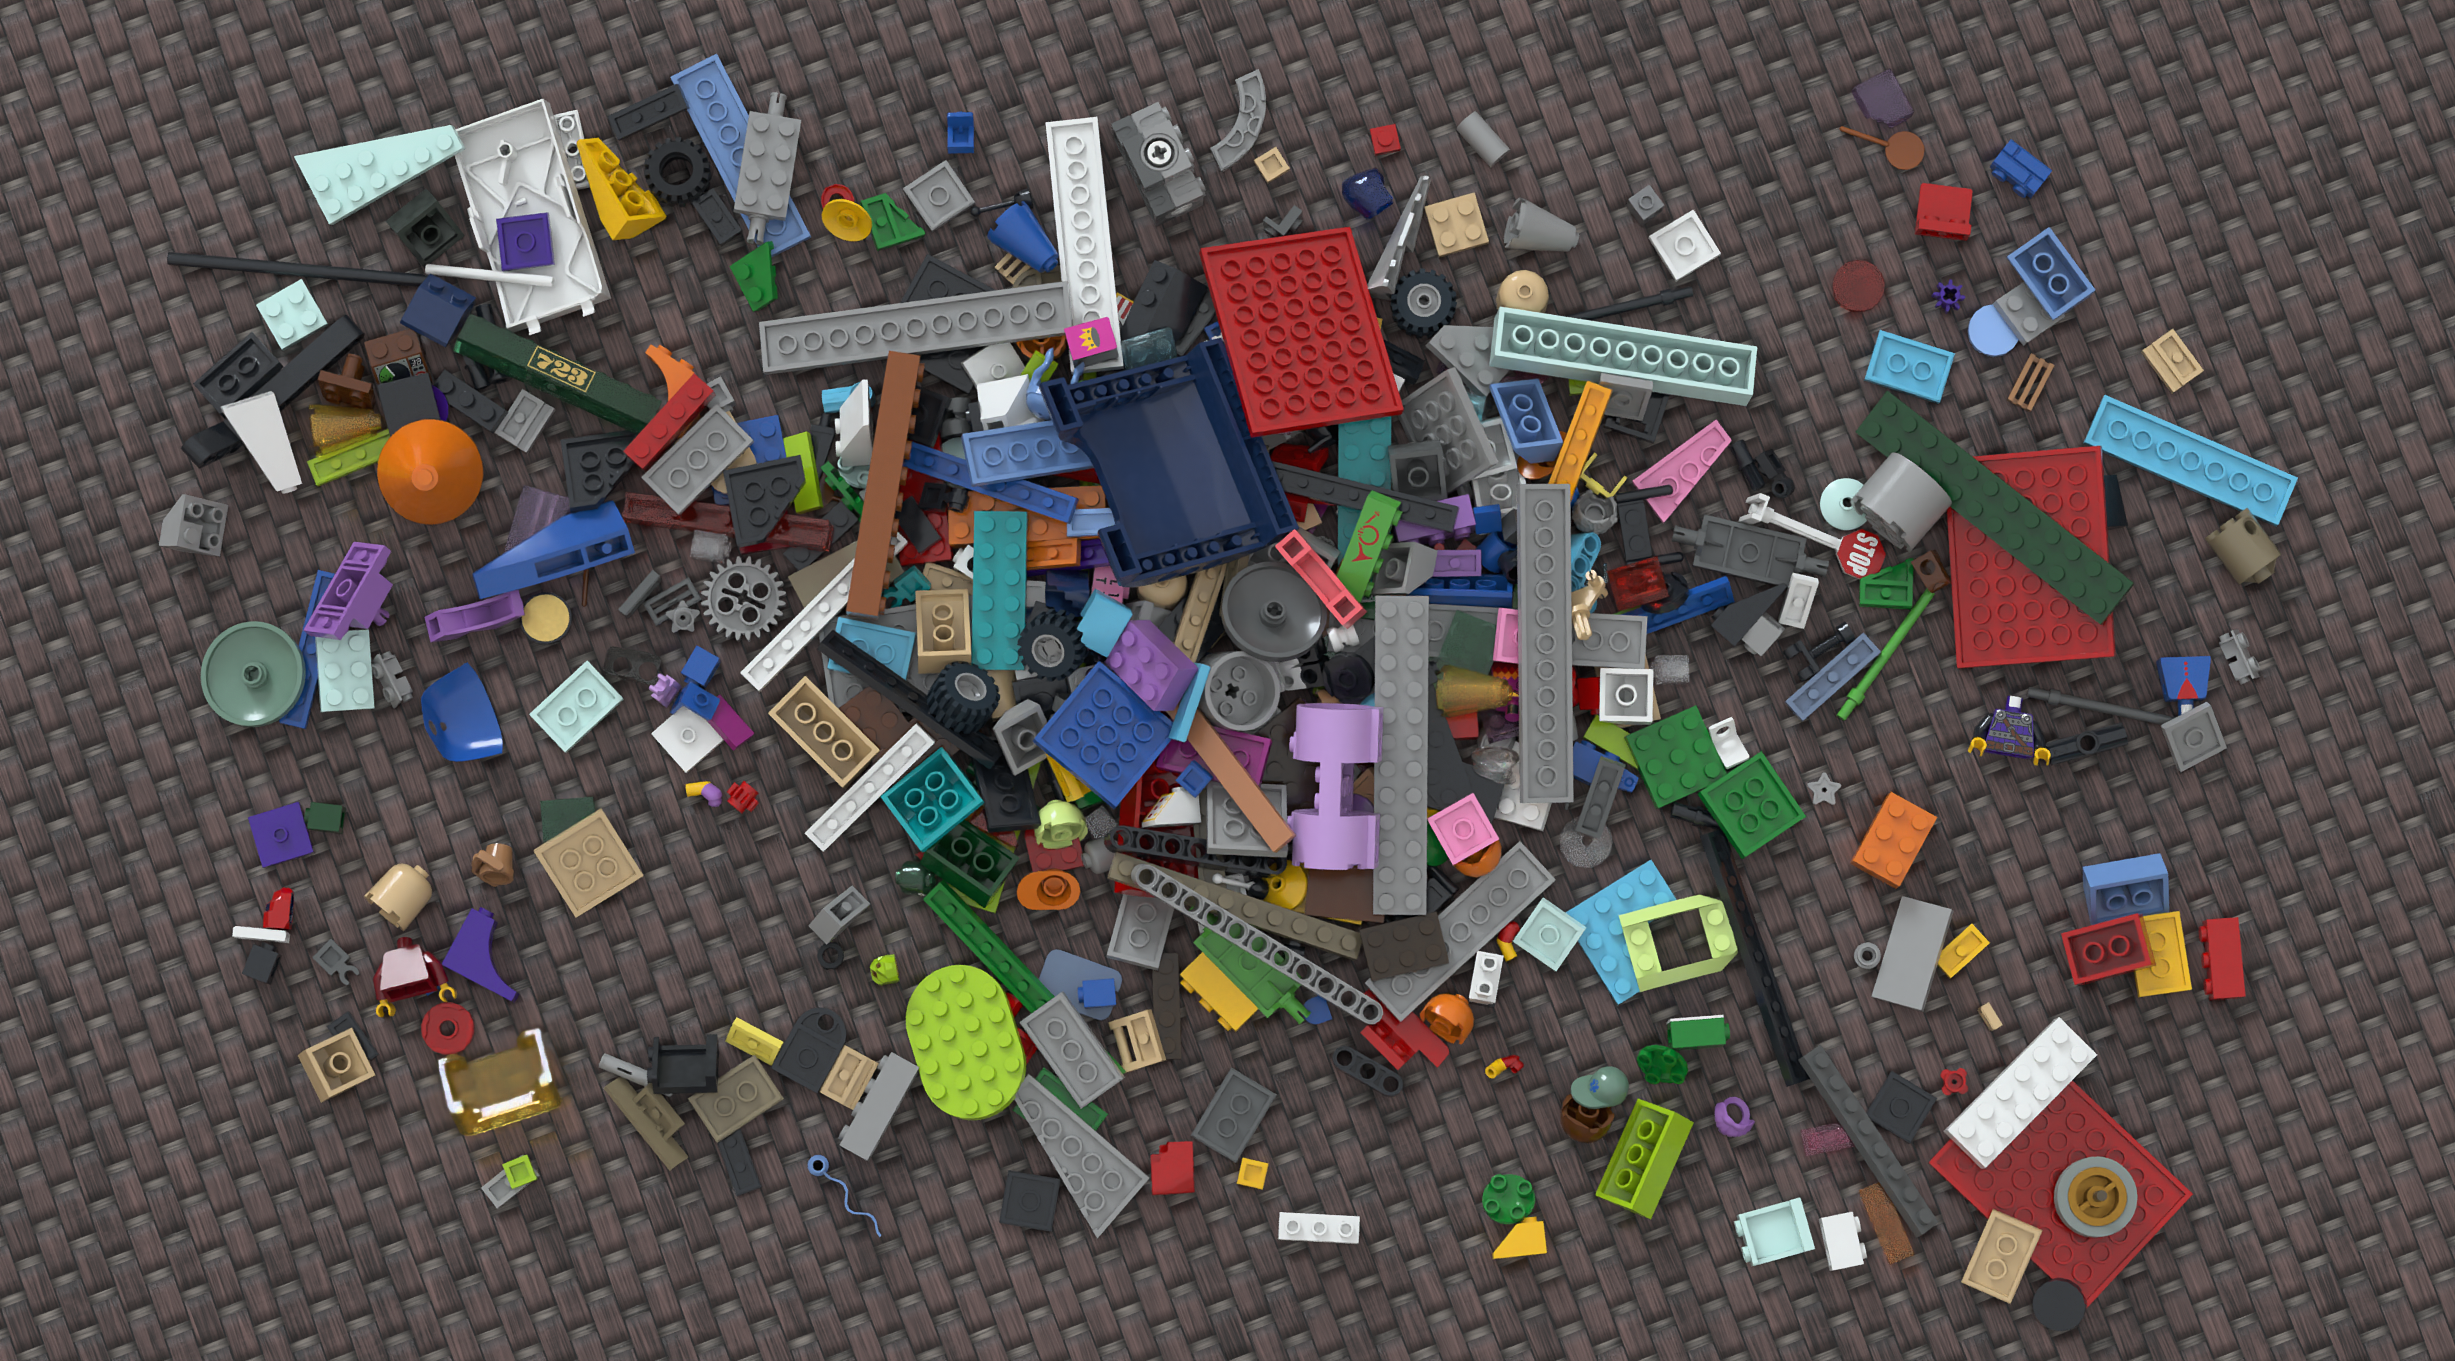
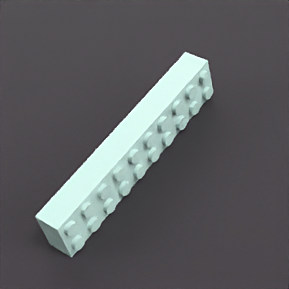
[1489,307,1757,406]

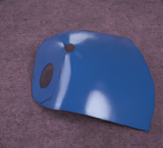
[421,662,503,762]

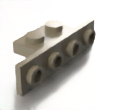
[603,1077,688,1171]

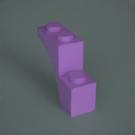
[424,590,525,642]

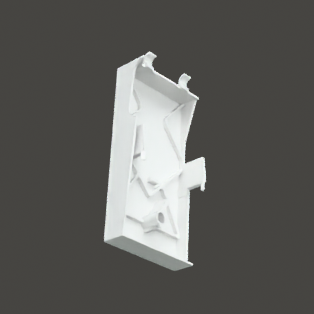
[455,99,611,335]

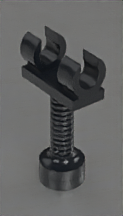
[1783,621,1856,682]

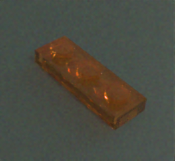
[1858,1182,1914,1265]

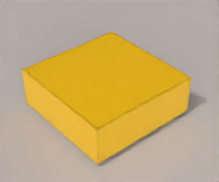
[1237,1158,1268,1190]

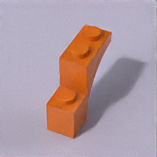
[645,345,701,439]

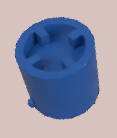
[1475,531,1517,573]

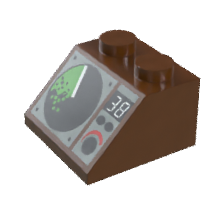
[364,329,433,384]

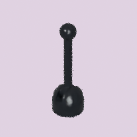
[971,188,1034,217]

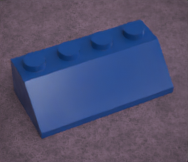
[1406,574,1513,609]

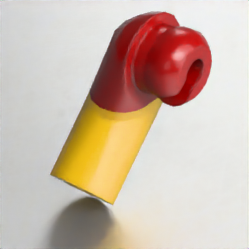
[1496,921,1520,961]
[1485,1055,1524,1078]

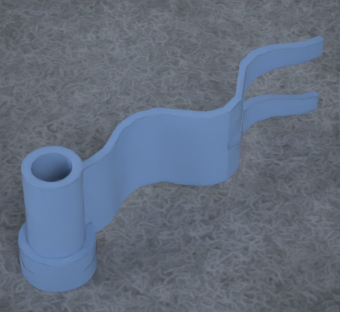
[808,1155,881,1237]

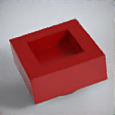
[1370,124,1401,156]

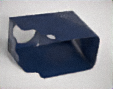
[1045,570,1090,617]

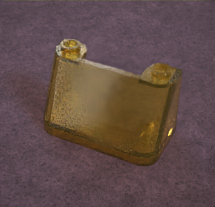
[437,1028,562,1136]

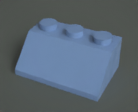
[2006,227,2095,321]
[1489,379,1563,463]
[2083,853,2169,925]

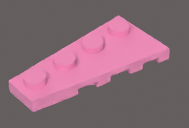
[1632,420,1732,524]

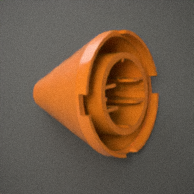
[377,419,483,524]

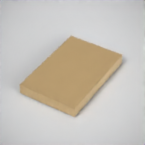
[1961,1209,2042,1304]

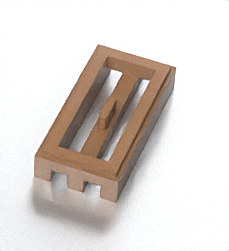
[2007,353,2054,412]

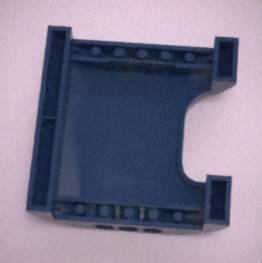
[1039,338,1299,587]

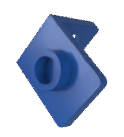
[670,682,720,721]

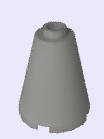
[1504,198,1579,252]

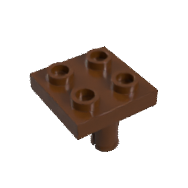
[318,354,376,411]

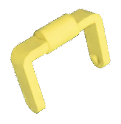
[1580,452,1628,499]

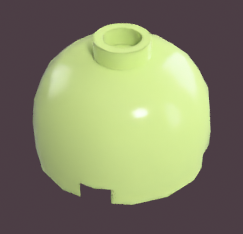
[1034,800,1088,849]

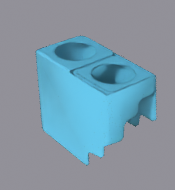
[1077,589,1133,657]

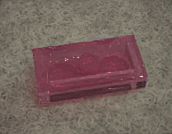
[1800,1122,1855,1156]

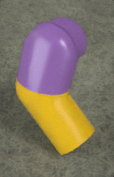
[686,781,723,807]

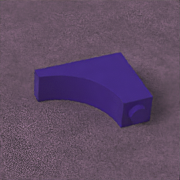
[442,907,519,1003]

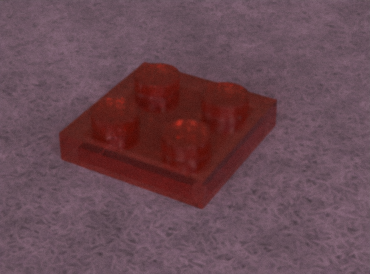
[1607,556,1669,612]

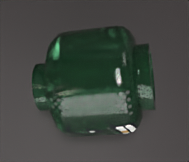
[895,861,936,896]

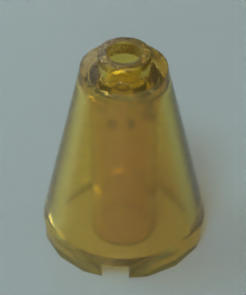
[308,404,381,457]
[1436,665,1513,718]

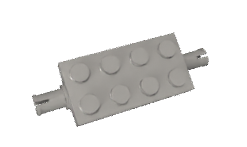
[733,92,801,245]

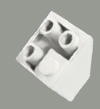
[977,374,1035,430]

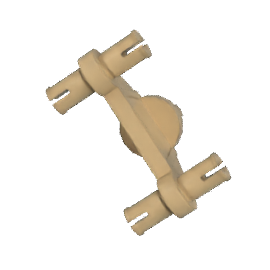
[1571,570,1608,641]

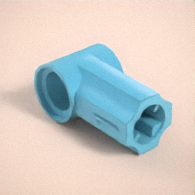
[822,382,876,414]

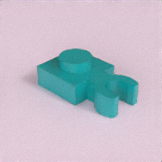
[883,565,931,608]

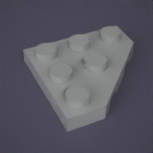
[1425,325,1510,400]

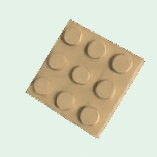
[533,808,644,917]

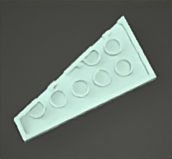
[294,125,466,225]

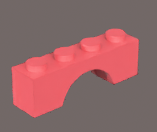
[1275,529,1367,629]

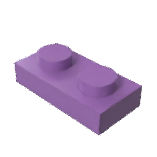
[1432,550,1481,577]

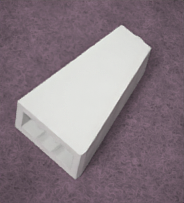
[221,391,302,494]

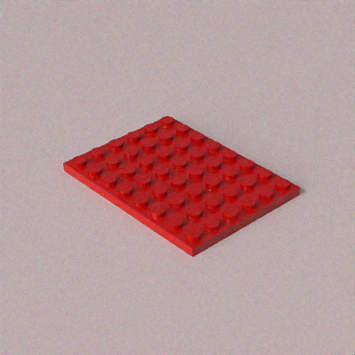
[1199,227,1404,438]
[1947,446,2116,669]
[1928,1081,2193,1309]

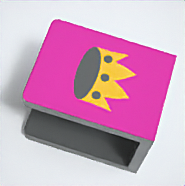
[1064,317,1119,368]

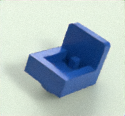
[947,112,974,154]

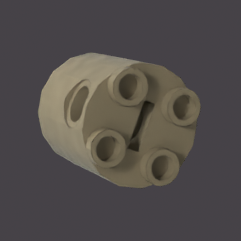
[2205,508,2282,585]

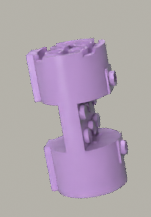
[1287,703,1383,870]

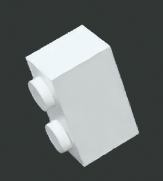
[1819,1212,1867,1271]

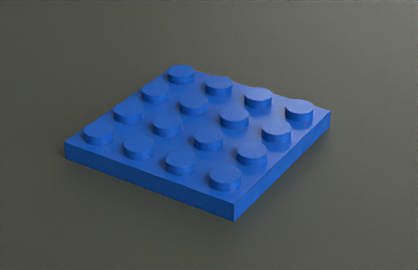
[1032,661,1173,809]

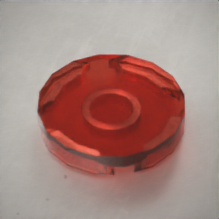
[1832,260,1885,312]

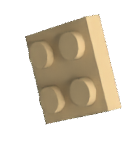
[1424,193,1489,258]

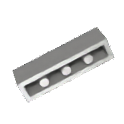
[838,1052,919,1162]

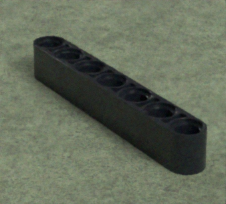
[1104,826,1287,878]

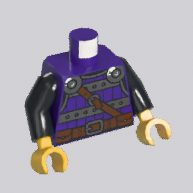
[1968,696,2051,766]

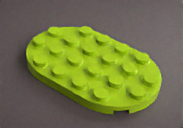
[906,965,1026,1120]

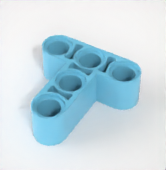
[1571,532,1601,613]

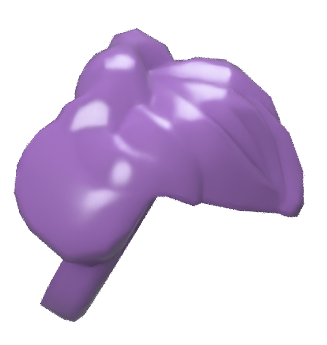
[1715,1097,1755,1137]

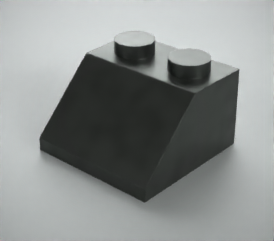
[386,189,465,269]

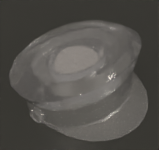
[1472,745,1519,785]

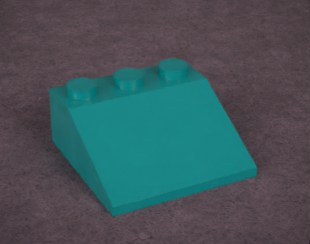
[880,747,985,853]

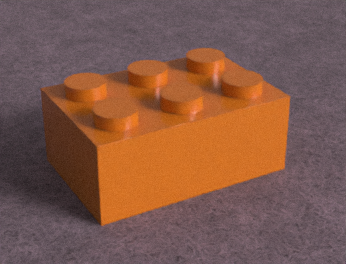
[1850,792,1937,889]

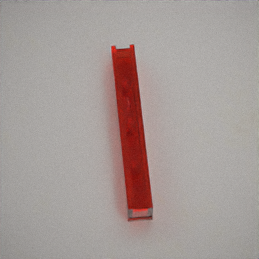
[622,492,834,551]

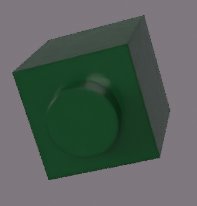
[304,802,346,834]

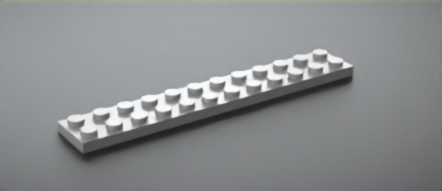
[759,281,1073,375]
[1517,484,1574,803]
[1373,596,1429,915]
[1328,600,1648,669]

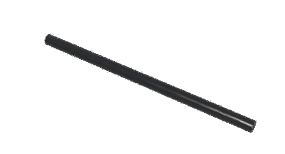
[167,252,428,287]

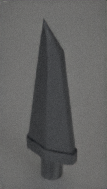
[810,413,836,481]

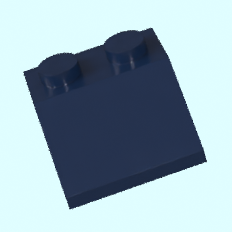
[400,273,476,347]

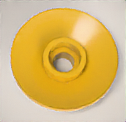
[822,199,872,241]
[1262,860,1308,910]

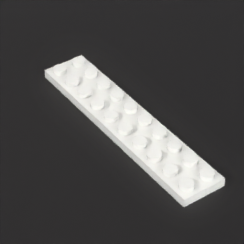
[1046,117,1124,374]

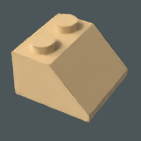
[298,1028,375,1103]

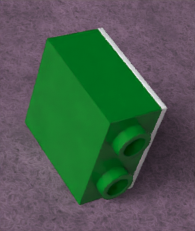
[1666,1015,1730,1051]

